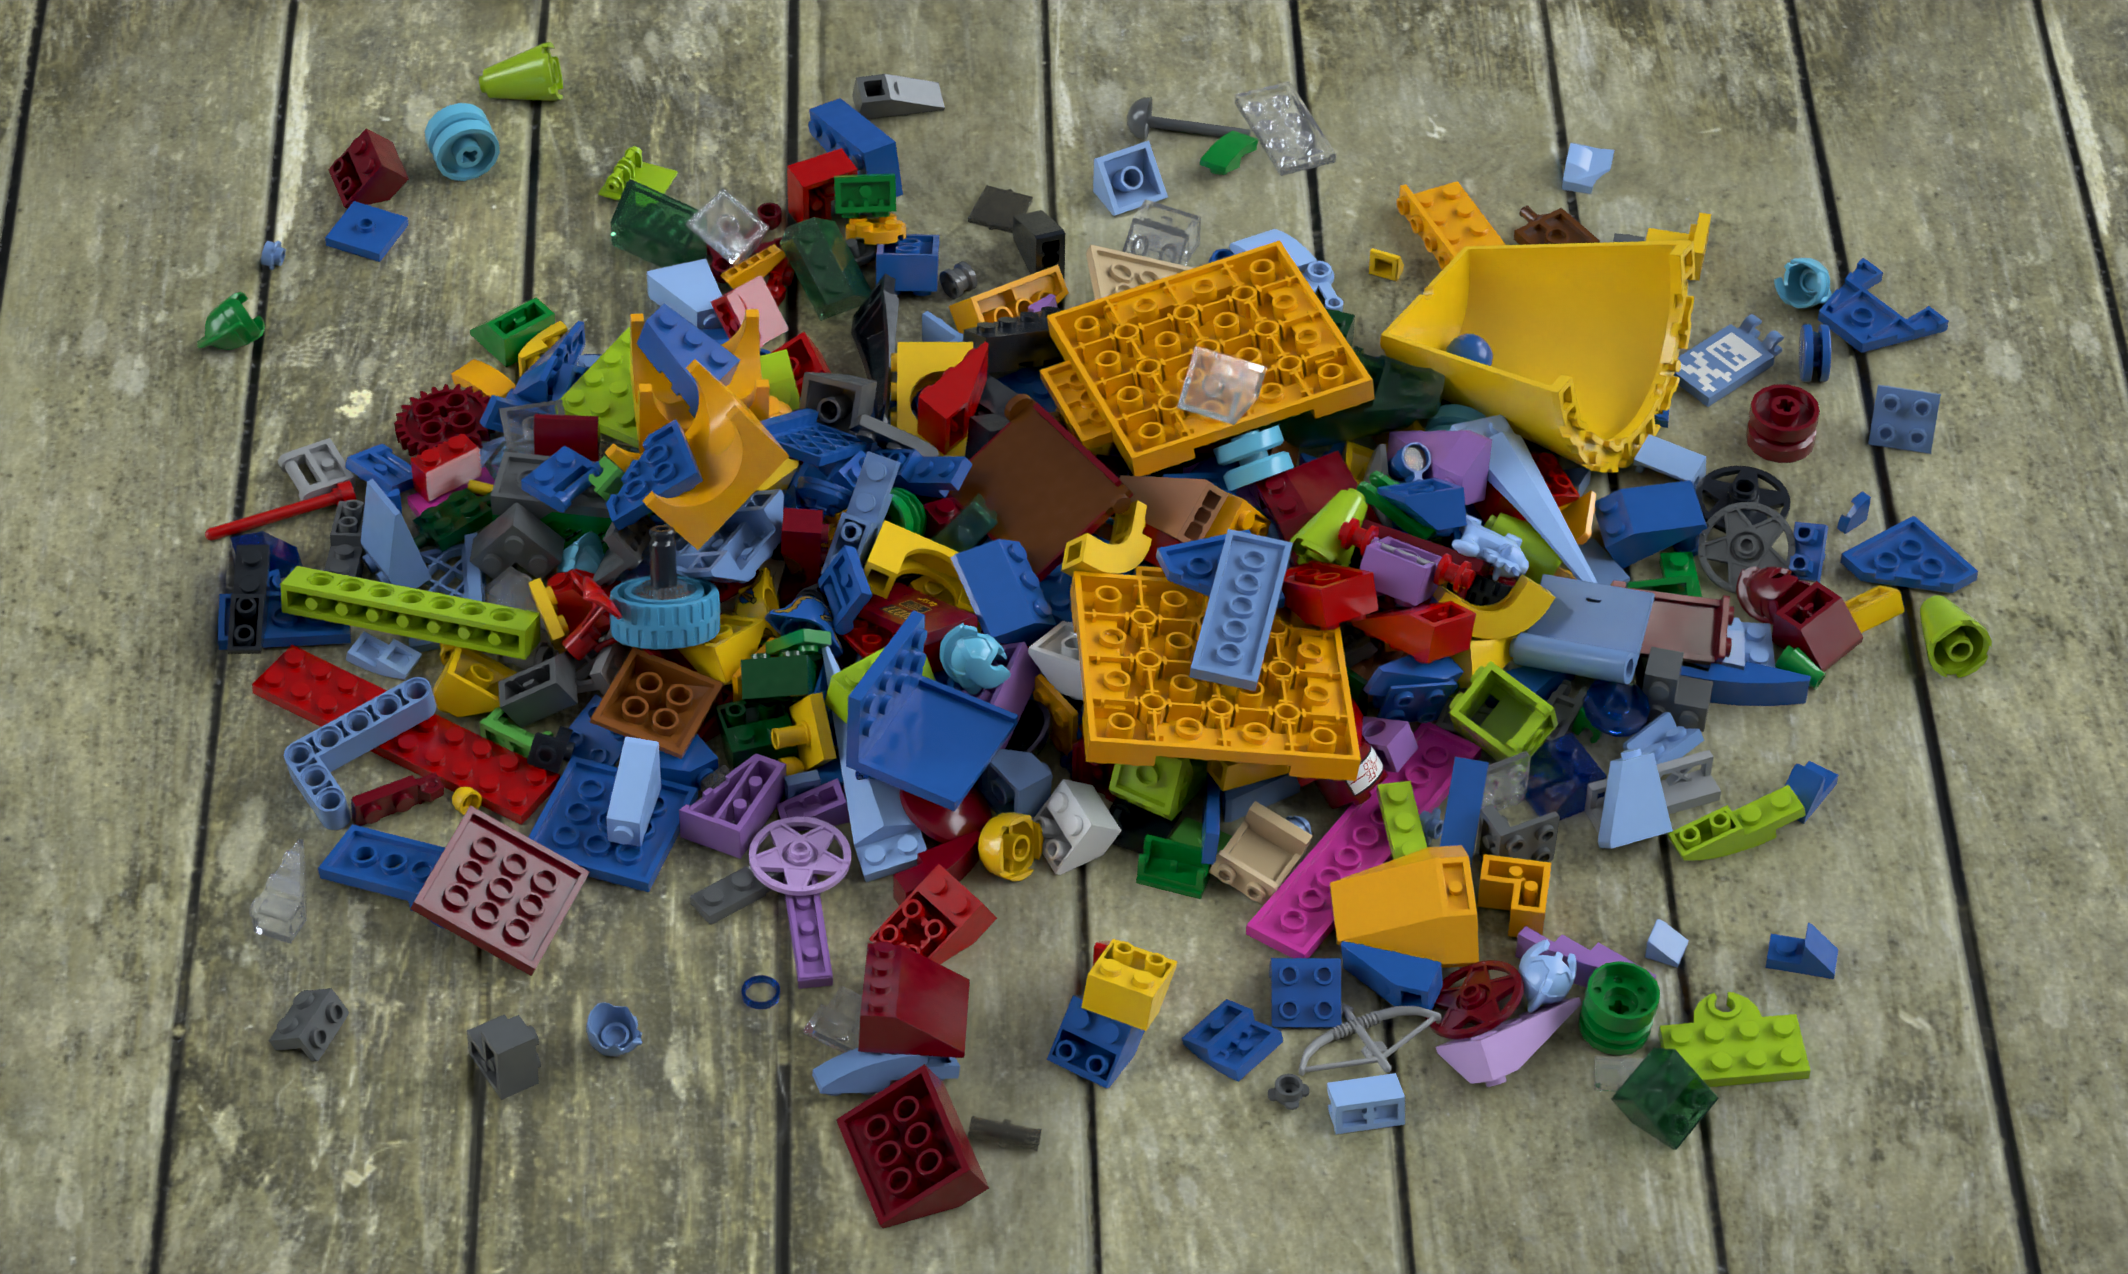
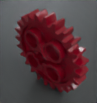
[394,384,496,456]

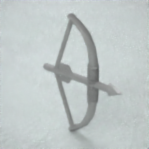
[1299,1002,1441,1076]

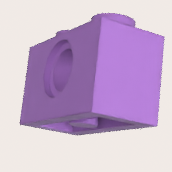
[1362,716,1418,772]

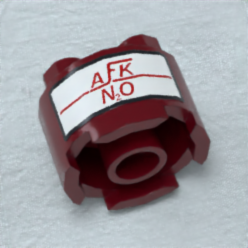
[1314,735,1388,809]

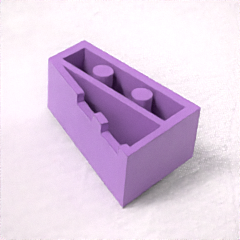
[679,753,786,859]

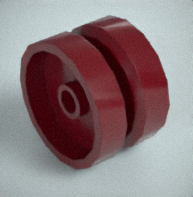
[1746,384,1820,463]

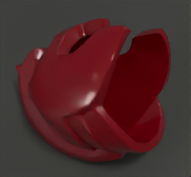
[1736,566,1810,625]

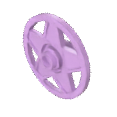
[749,817,851,896]

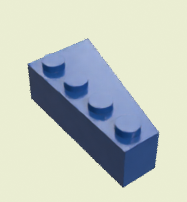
[808,98,903,197]

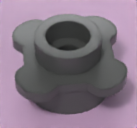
[1268,1074,1309,1110]

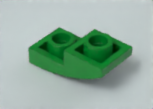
[1199,131,1258,175]

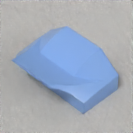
[1562,143,1615,194]

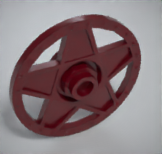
[1425,960,1524,1039]

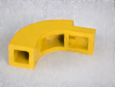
[1061,500,1152,577]
[1432,574,1556,639]

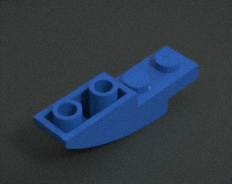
[872,449,973,498]

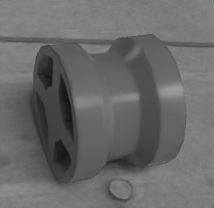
[939,261,977,299]

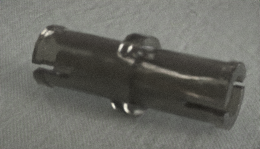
[968,1115,1042,1152]

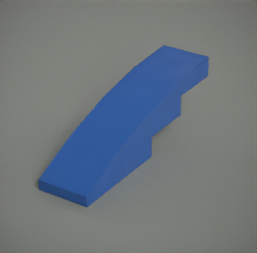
[1681,661,1811,706]

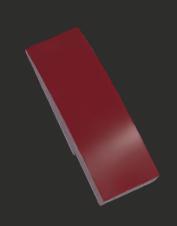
[893,830,980,906]

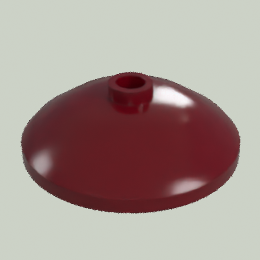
[899,784,993,844]

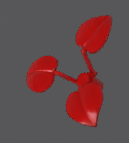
[562,569,664,661]

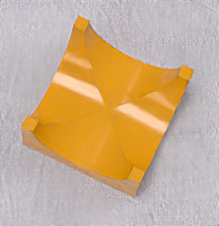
[630,309,770,453]
[605,359,789,550]

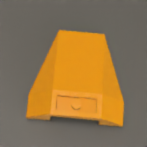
[1330,845,1479,968]

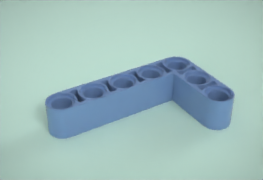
[284,677,437,830]

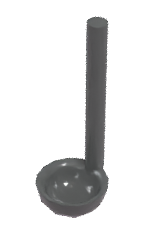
[1127,97,1251,141]

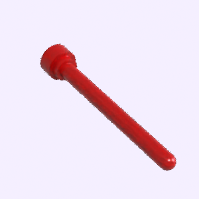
[205,480,356,541]

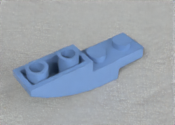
[821,451,901,574]
[812,1048,960,1096]

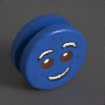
[1799,324,1831,382]

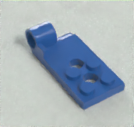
[318,824,445,929]

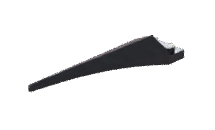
[851,273,899,449]

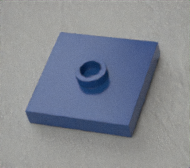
[325,201,408,262]

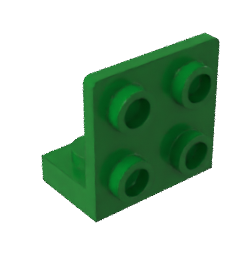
[834,173,897,218]

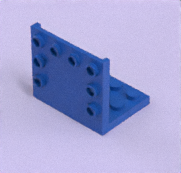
[846,610,1018,811]

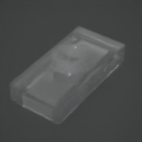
[1594,1056,1666,1095]

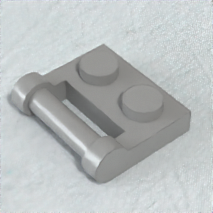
[278,438,356,501]

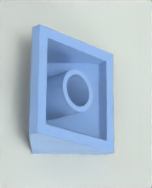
[1093,140,1168,216]

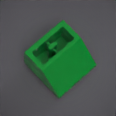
[470,297,555,367]

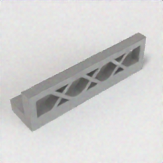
[1584,750,1721,834]

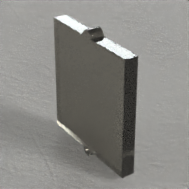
[968,185,1033,233]

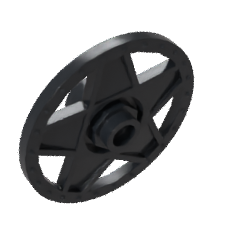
[1696,466,1791,533]

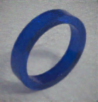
[741,975,781,1009]

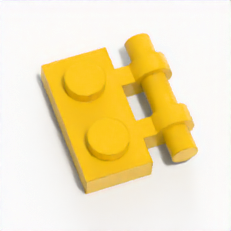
[528,578,570,654]

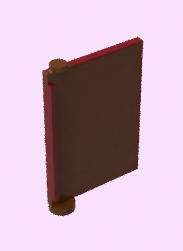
[947,394,1134,583]

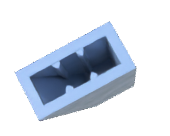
[647,259,723,329]
[606,737,661,846]
[1598,748,1673,849]

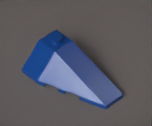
[509,321,585,410]

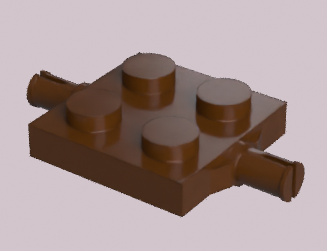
[1514,205,1600,245]

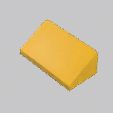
[1845,585,1904,633]

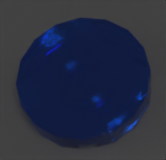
[1583,679,1650,737]

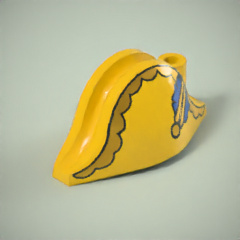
[733,567,781,640]

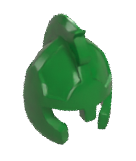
[197,292,265,350]

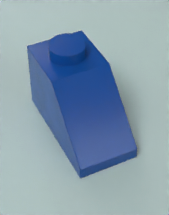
[659,734,719,791]

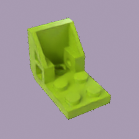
[1109,756,1208,821]

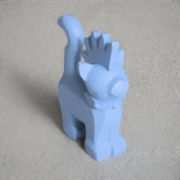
[1452,514,1529,581]

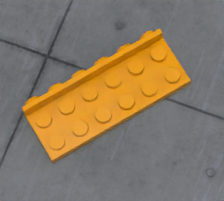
[1396,181,1506,270]

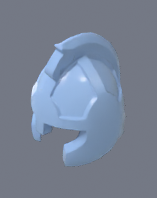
[1518,940,1577,1013]

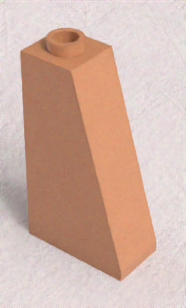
[1119,475,1229,543]

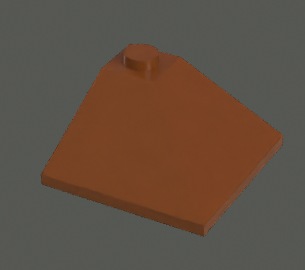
[590,647,724,759]

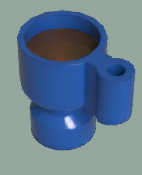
[1387,442,1431,482]

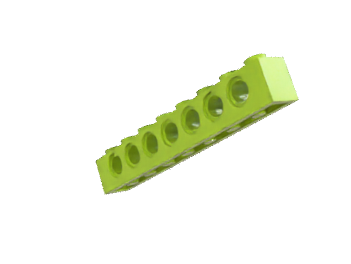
[281,566,541,660]

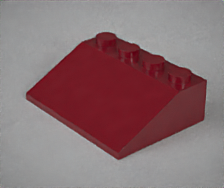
[858,942,970,1058]
[836,1064,989,1229]

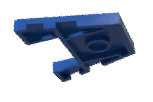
[1818,258,1949,353]

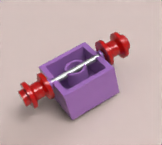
[1338,518,1475,607]

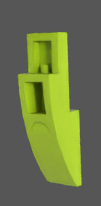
[1668,785,1806,861]

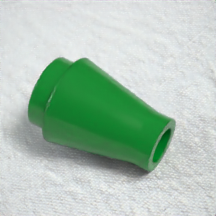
[1775,645,1826,689]

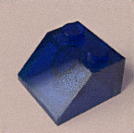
[1512,733,1607,821]

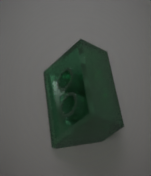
[610,179,707,268]
[780,217,872,321]

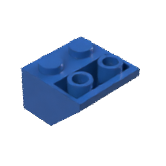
[1046,995,1145,1088]

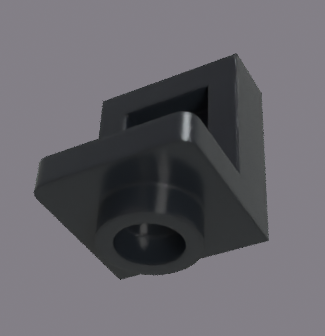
[527,726,576,774]

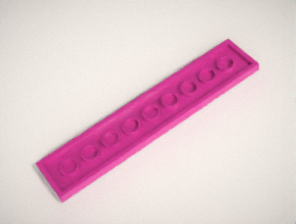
[1246,722,1482,958]

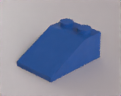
[876,234,940,296]
[1595,480,1707,569]

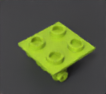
[598,146,678,210]

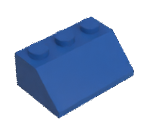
[951,539,1057,646]

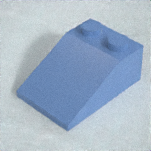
[361,478,432,588]

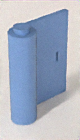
[1509,574,1655,685]

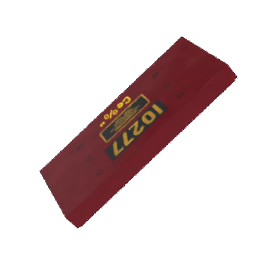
[857,583,978,646]

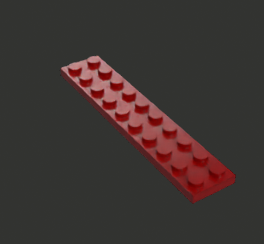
[252,645,560,825]

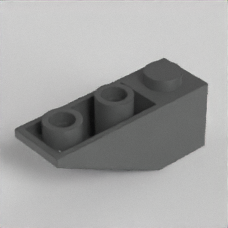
[852,74,945,120]

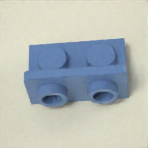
[1623,712,1704,765]

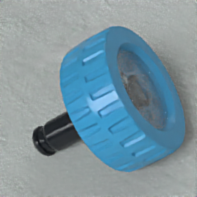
[609,525,720,649]

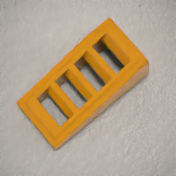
[720,244,786,289]

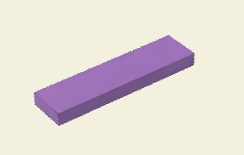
[783,875,833,989]

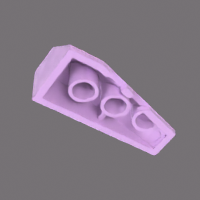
[1436,997,1581,1087]

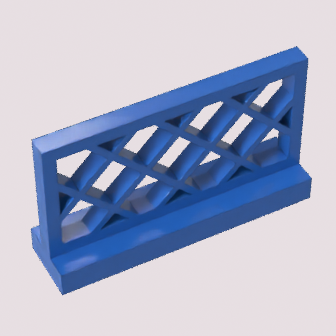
[760,408,872,467]

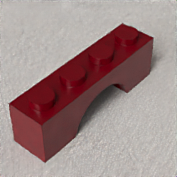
[779,508,829,609]

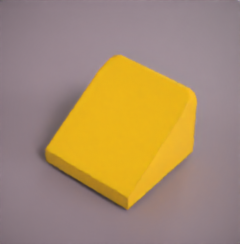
[1368,248,1404,282]

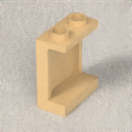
[1209,801,1313,906]

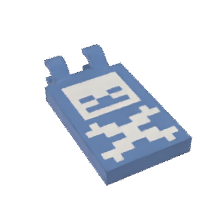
[1674,314,1784,407]

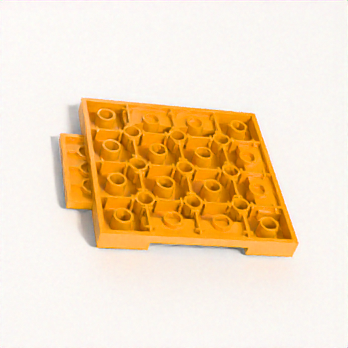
[1040,240,1375,476]
[1070,566,1361,781]

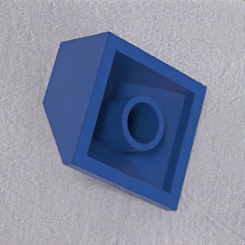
[1377,478,1467,534]

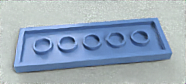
[1189,529,1293,691]

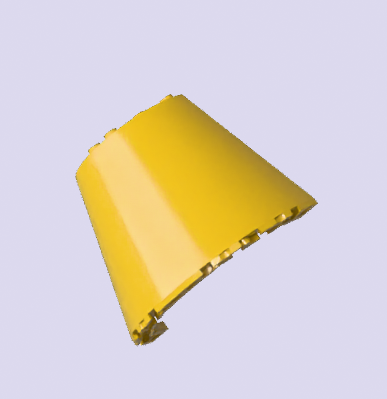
[1380,240,1695,473]

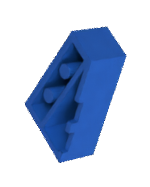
[636,303,740,418]

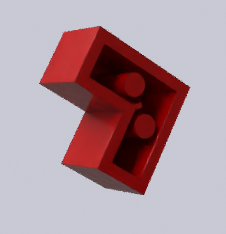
[787,148,858,233]

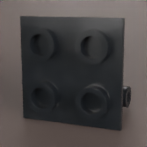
[1109,797,1182,854]

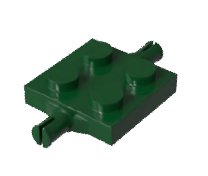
[412,488,493,552]

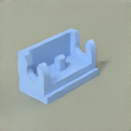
[1634,434,1706,490]
[1327,1073,1405,1134]

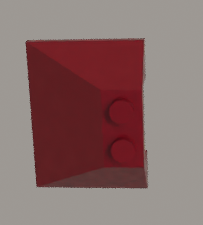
[1249,451,1382,566]

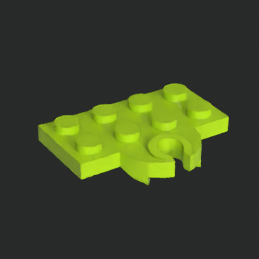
[1658,992,1811,1091]

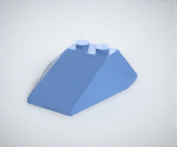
[641,489,784,583]

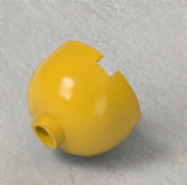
[978,812,1043,881]

